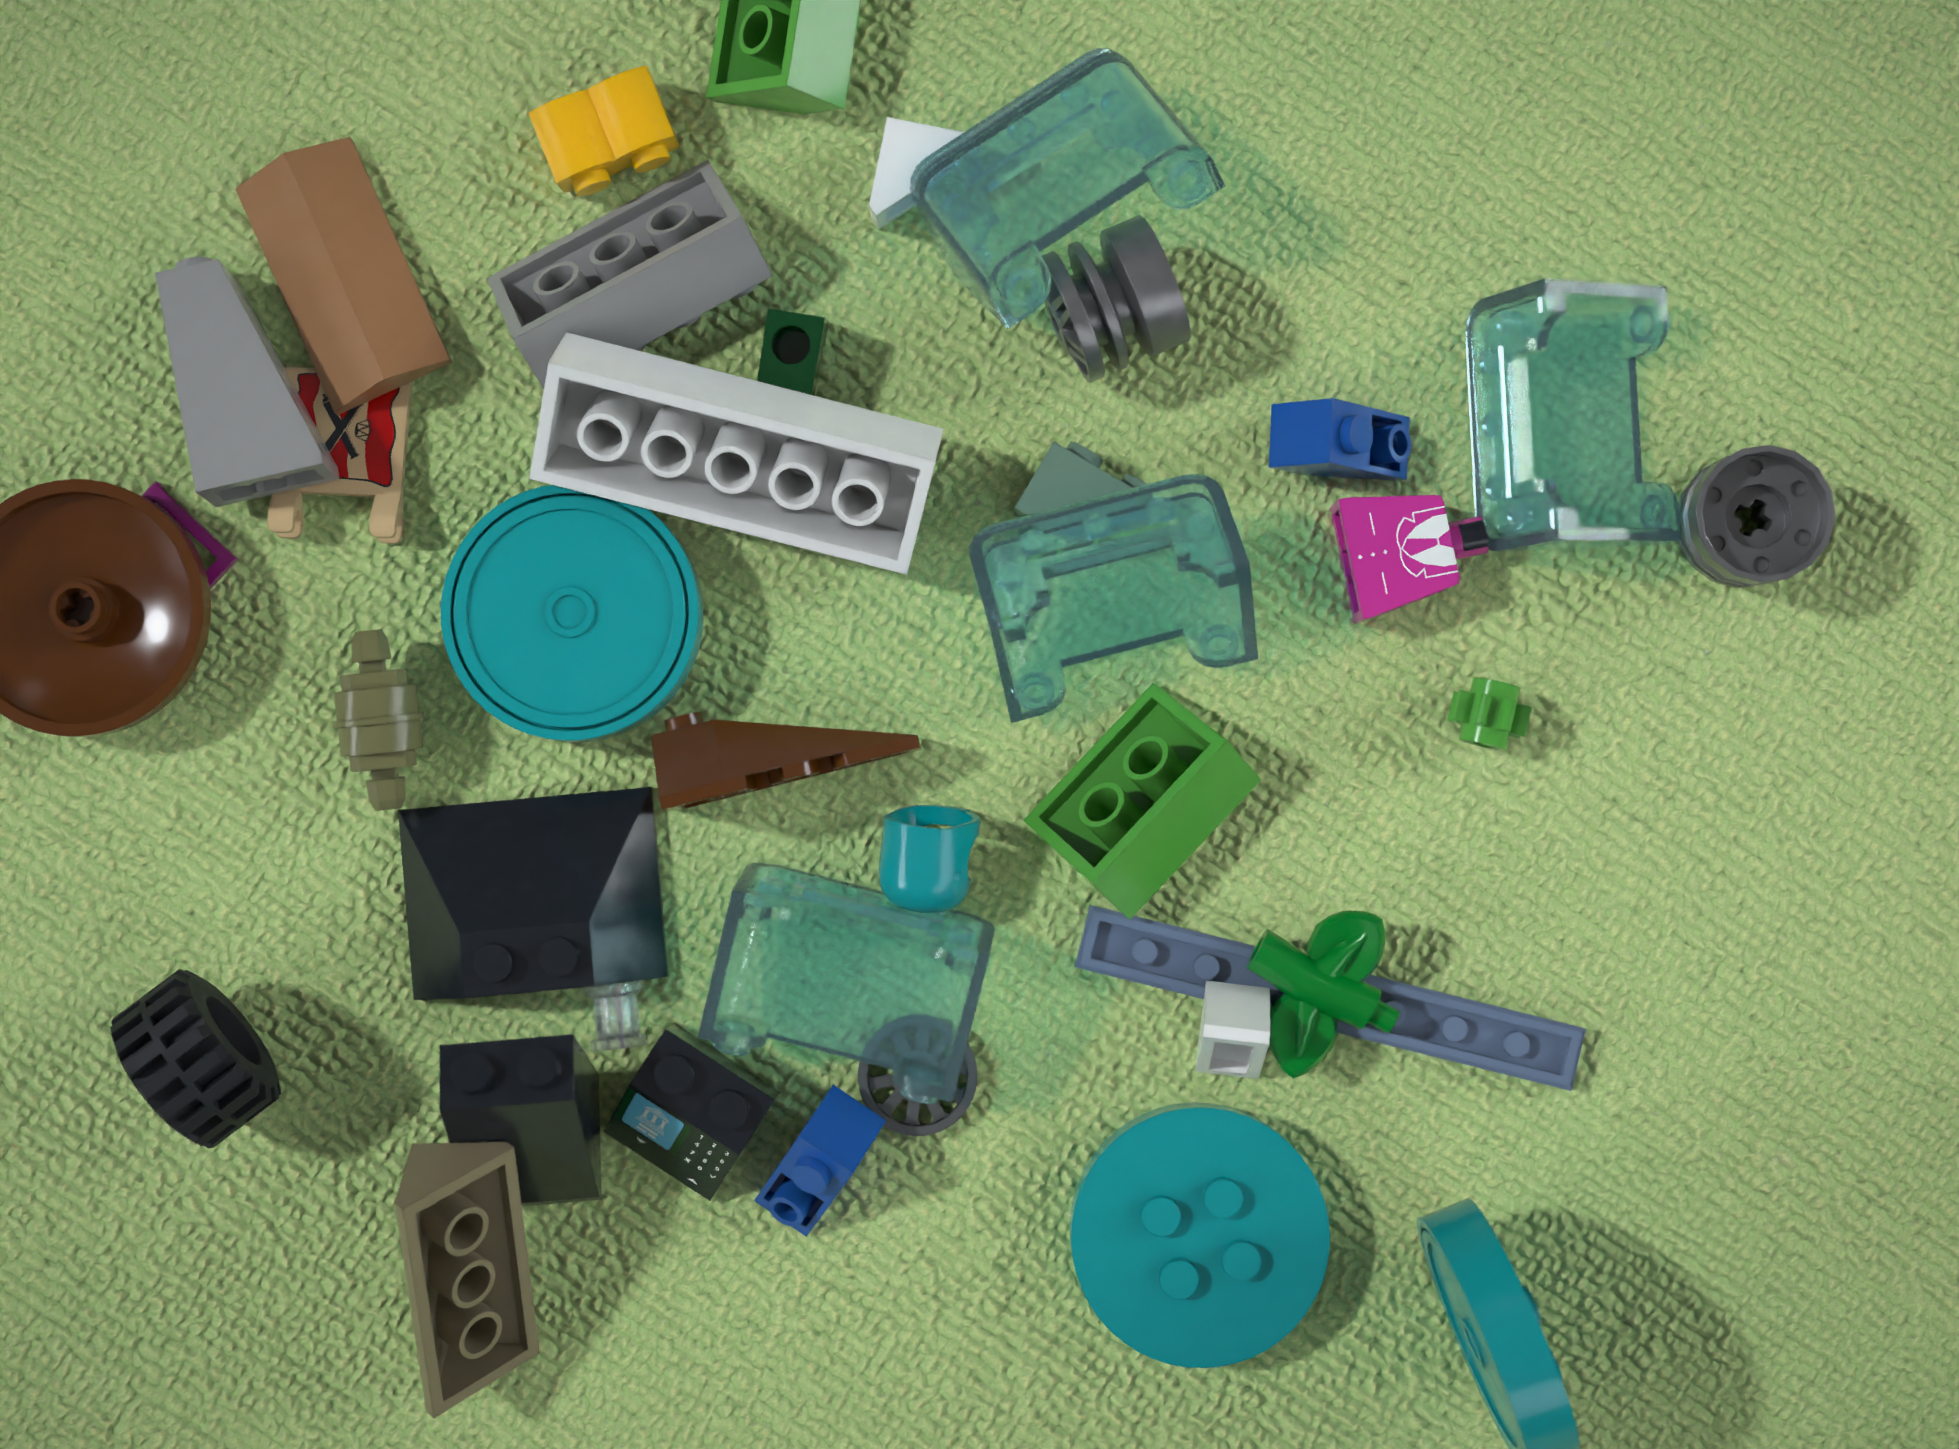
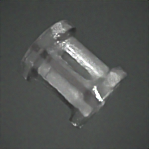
[585,981,648,1051]

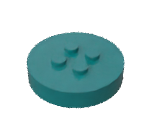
[441,485,704,742]
[1069,1102,1330,1368]
[1417,1198,1580,1449]

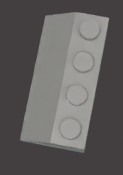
[487,160,773,389]

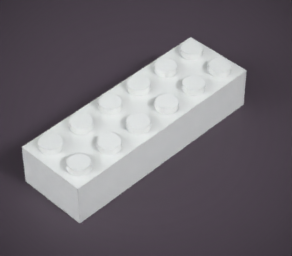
[529,332,944,575]

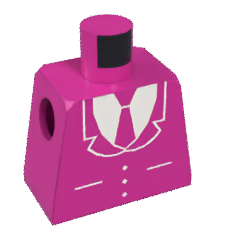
[1330,495,1489,624]

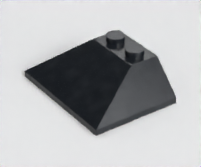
[398,787,669,1000]

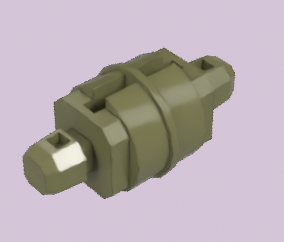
[332,629,425,811]

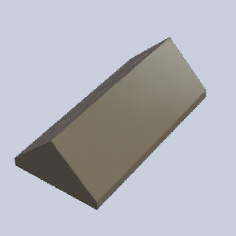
[395,1142,540,1418]

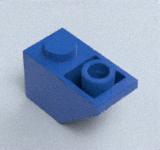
[1269,398,1411,481]
[754,1084,886,1237]

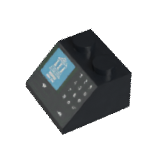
[603,1023,780,1201]

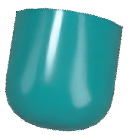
[879,805,980,913]

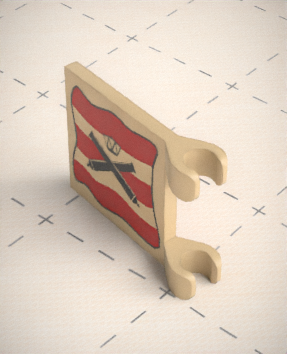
[267,366,413,544]

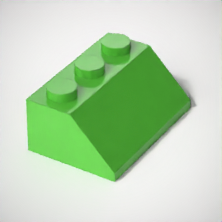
[706,0,861,114]
[1023,683,1261,920]

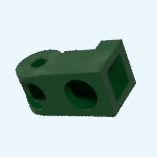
[757,309,829,396]

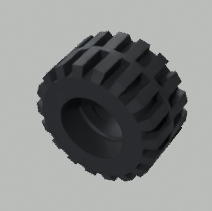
[110,969,281,1148]

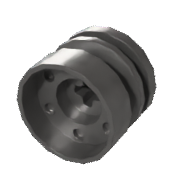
[1038,215,1191,383]
[1674,445,1836,588]

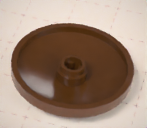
[0,479,211,737]

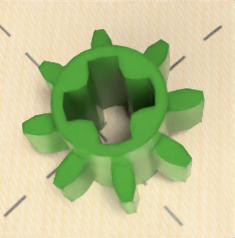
[1447,677,1532,751]

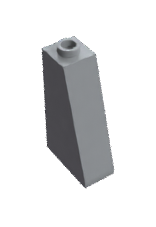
[155,257,340,507]

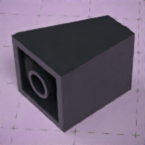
[439,1034,602,1206]

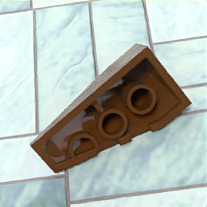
[651,711,922,811]

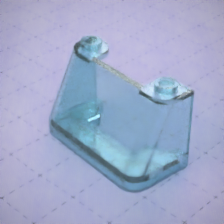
[909,48,1225,329]
[1466,279,1681,551]
[969,474,1258,723]
[698,863,995,1104]

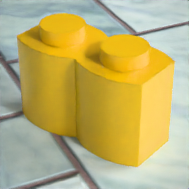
[528,65,680,197]

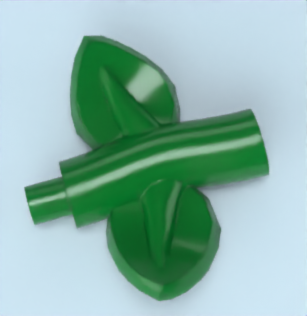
[1246,910,1400,1079]

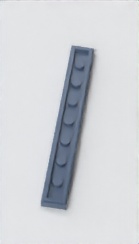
[1074,905,1586,1091]

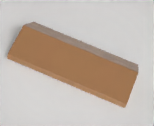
[235,137,453,415]

